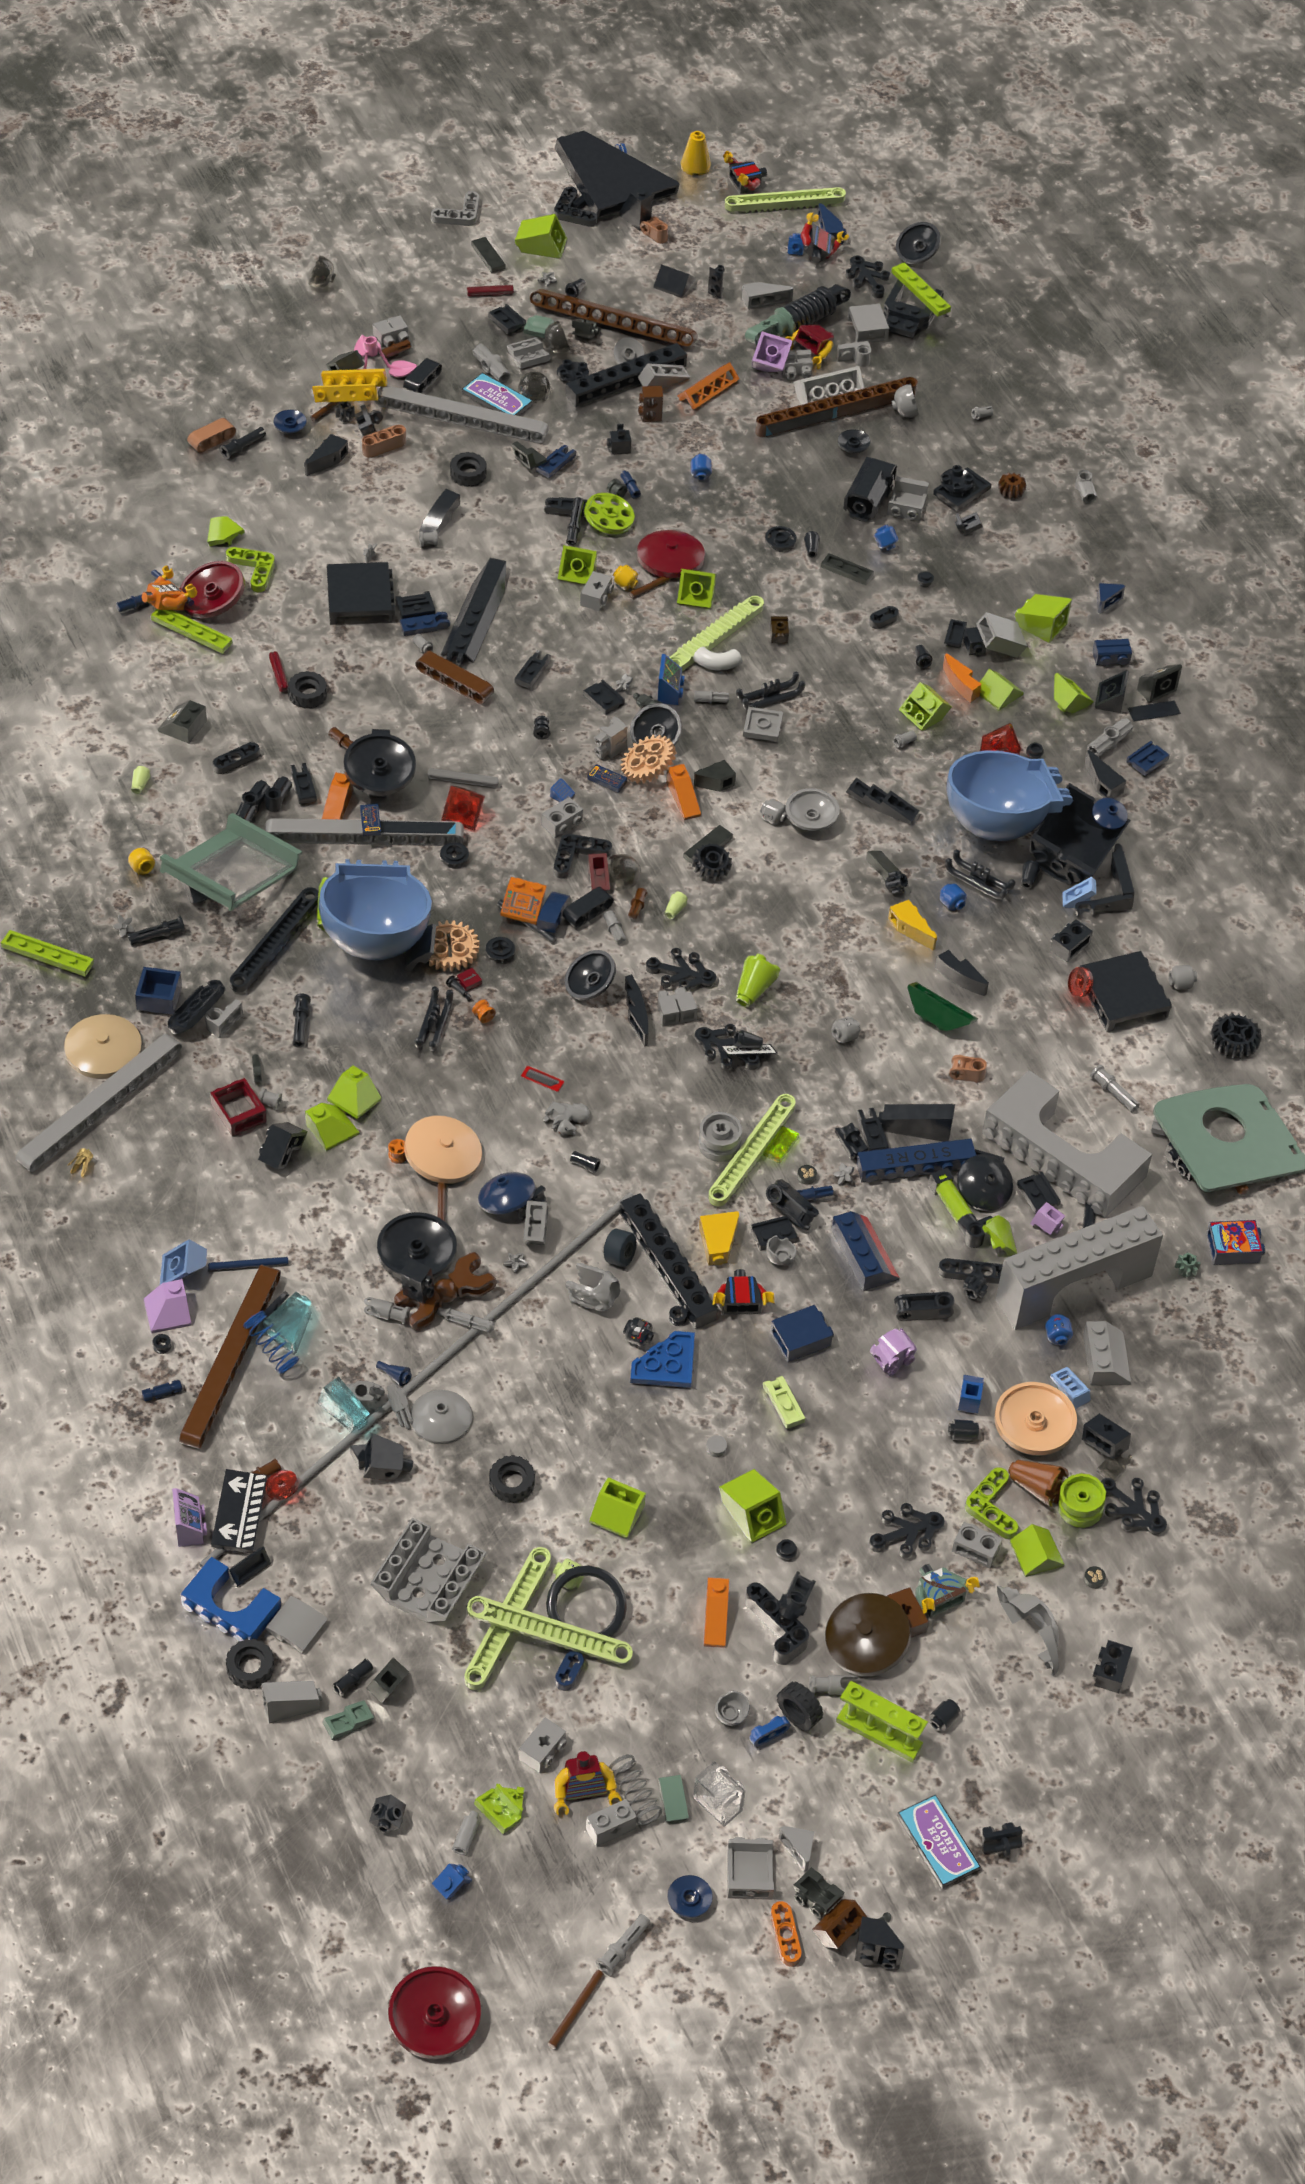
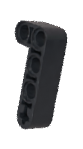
[745,1582,809,1665]

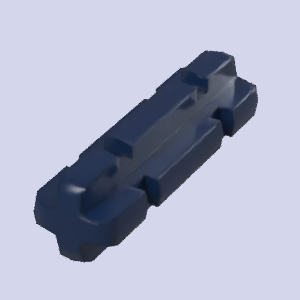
[142,1380,182,1401]

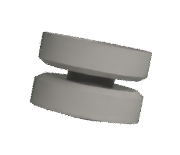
[698,1112,742,1162]

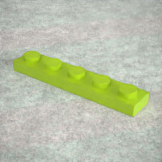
[891,262,951,317]
[151,609,233,654]
[1,930,94,977]

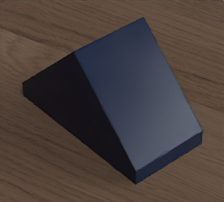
[1097,583,1126,614]

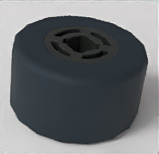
[603,1228,637,1267]

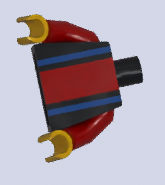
[723,151,767,194]
[800,213,849,263]
[712,1269,775,1315]

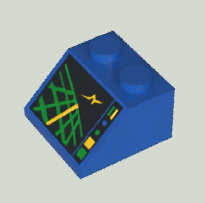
[657,654,685,705]

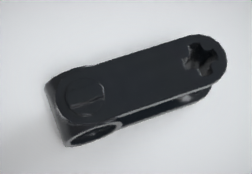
[766,1179,819,1230]
[894,1291,954,1321]
[778,1571,816,1620]

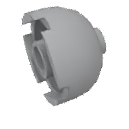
[892,384,919,418]

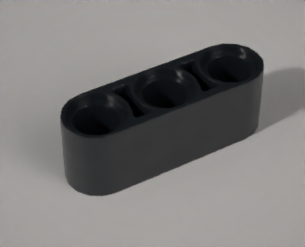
[403,358,442,393]
[562,886,614,928]

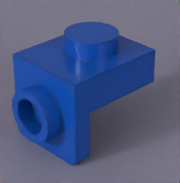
[787,233,803,255]
[432,1863,472,1900]

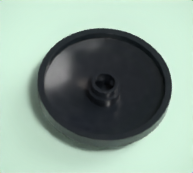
[344,733,416,796]
[377,1212,457,1279]

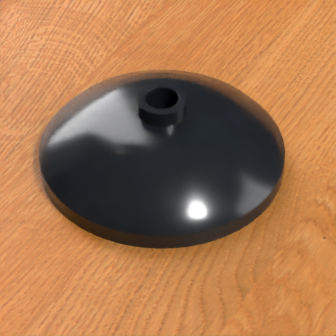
[896,222,941,264]
[630,703,682,746]
[565,950,616,1000]
[957,1154,1013,1211]

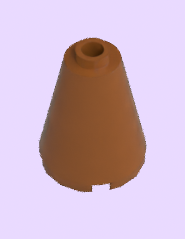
[1008,1460,1069,1507]

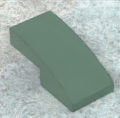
[323,1700,374,1740]
[658,1775,689,1822]

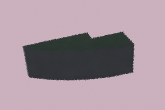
[419,489,460,535]
[935,950,989,996]

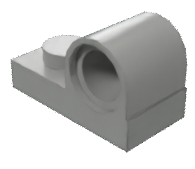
[836,341,871,367]
[205,999,243,1038]

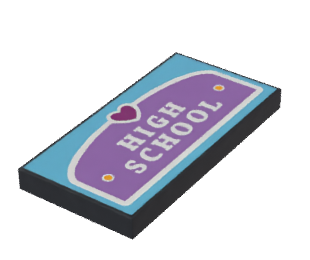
[462,373,533,416]
[897,1794,981,1889]

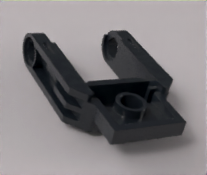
[884,279,944,338]

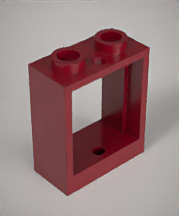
[210,1078,267,1136]

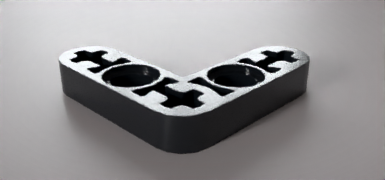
[554,186,597,227]
[554,834,612,879]

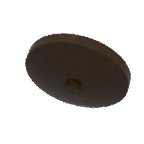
[825,1593,911,1676]

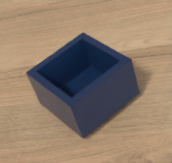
[135,967,182,1015]

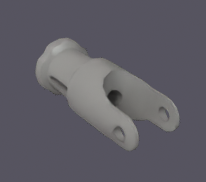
[364,1297,410,1324]
[809,1675,858,1695]

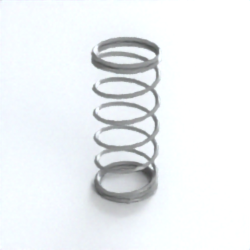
[609,1754,662,1825]

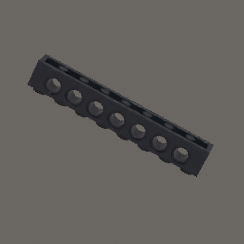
[566,343,687,407]
[619,1193,718,1329]

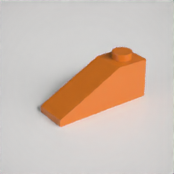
[666,764,701,820]
[322,772,354,820]
[704,1577,729,1648]

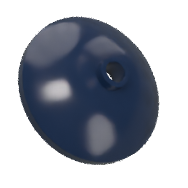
[478,1172,536,1214]

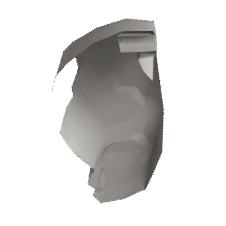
[997,1586,1059,1676]

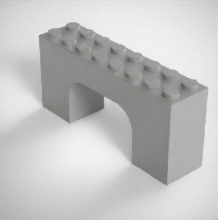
[982,1070,1152,1219]
[996,1206,1163,1330]

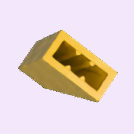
[699,1211,739,1266]

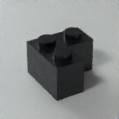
[258,1122,308,1169]

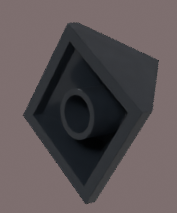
[653,264,696,298]
[1095,670,1129,713]

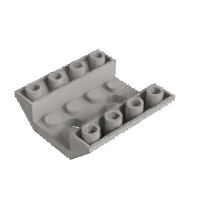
[371,1518,487,1622]

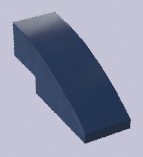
[537,891,570,933]

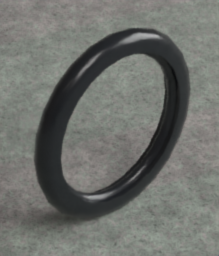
[546,1565,627,1637]

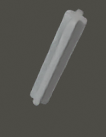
[428,768,499,788]

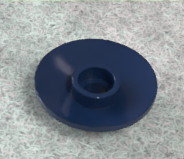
[273,409,307,433]
[1092,798,1128,830]
[667,1875,713,1918]

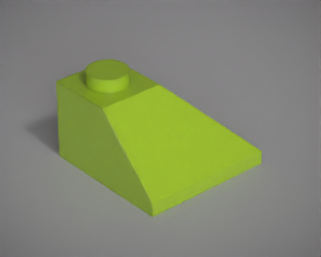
[677,569,717,608]
[1054,673,1094,714]
[327,1065,381,1119]
[305,1103,359,1151]

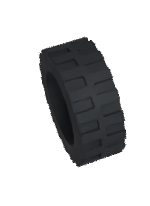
[450,452,487,487]
[288,671,327,709]
[489,1455,535,1503]
[226,1639,274,1689]
[777,1681,824,1731]

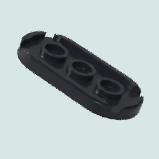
[167,980,225,1034]

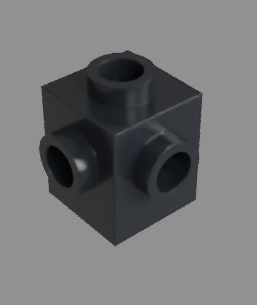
[369,1794,406,1833]

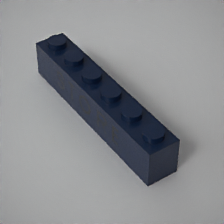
[857,1138,976,1183]

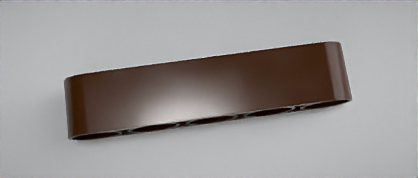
[415,651,494,704]

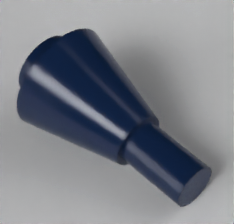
[376,1361,412,1386]

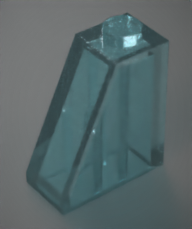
[263,1292,312,1355]
[318,1377,370,1432]

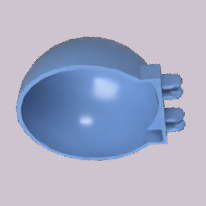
[946,750,1073,841]
[319,859,432,961]

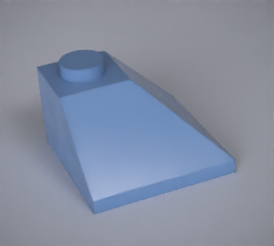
[160,1239,207,1285]

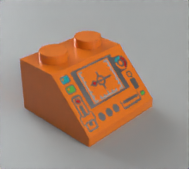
[500,877,546,925]

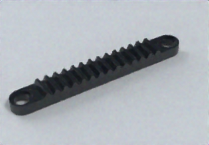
[230,887,319,993]

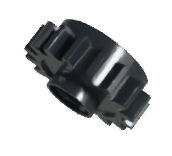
[692,843,732,881]

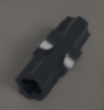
[236,780,271,823]

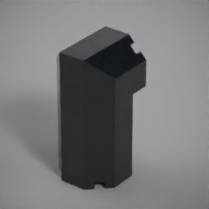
[843,457,898,522]

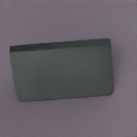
[866,851,903,880]

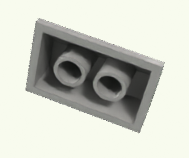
[1083,1321,1131,1385]

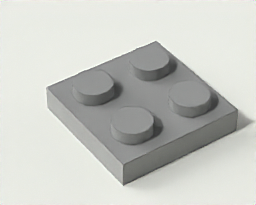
[743,707,783,742]

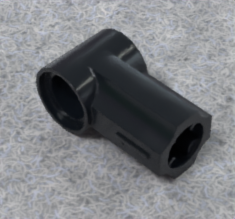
[265,776,292,812]

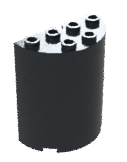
[1029,783,1131,884]

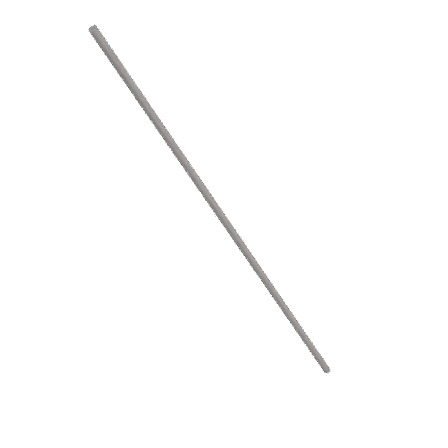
[199,1192,634,1568]

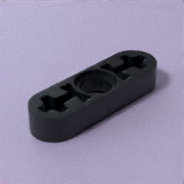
[213,742,260,774]

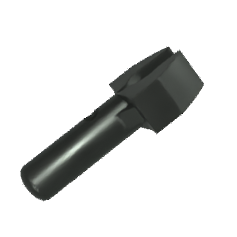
[252,1054,262,1082]

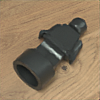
[633,693,663,709]

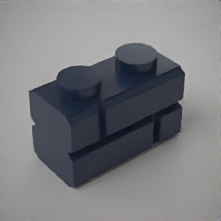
[1092,639,1132,666]

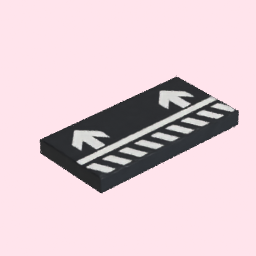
[211,1469,267,1553]

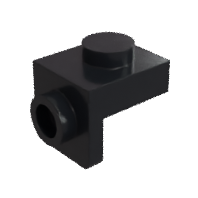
[955,512,983,535]

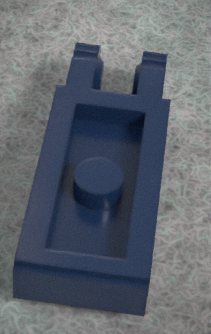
[536,445,577,478]
[400,611,451,636]

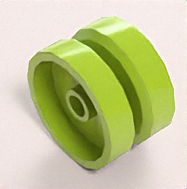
[1058,1473,1106,1528]

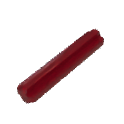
[467,285,514,296]
[269,651,288,693]

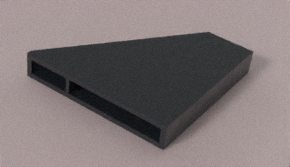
[555,130,680,219]

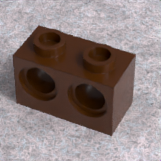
[638,386,663,422]

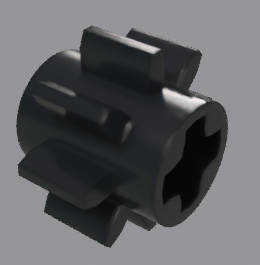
[335,401,355,422]
[885,871,908,894]
[963,1275,988,1299]

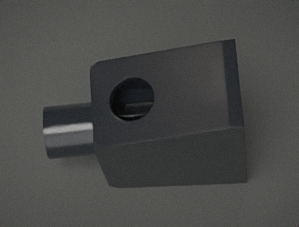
[363,1434,413,1481]

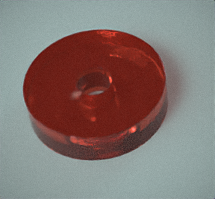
[1068,967,1093,997]
[265,1470,299,1500]

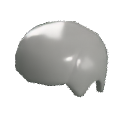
[766,1235,797,1265]
[715,1690,750,1726]

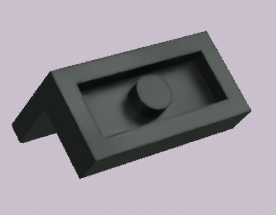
[512,441,547,469]

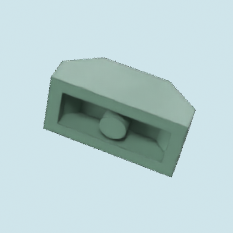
[523,315,559,340]

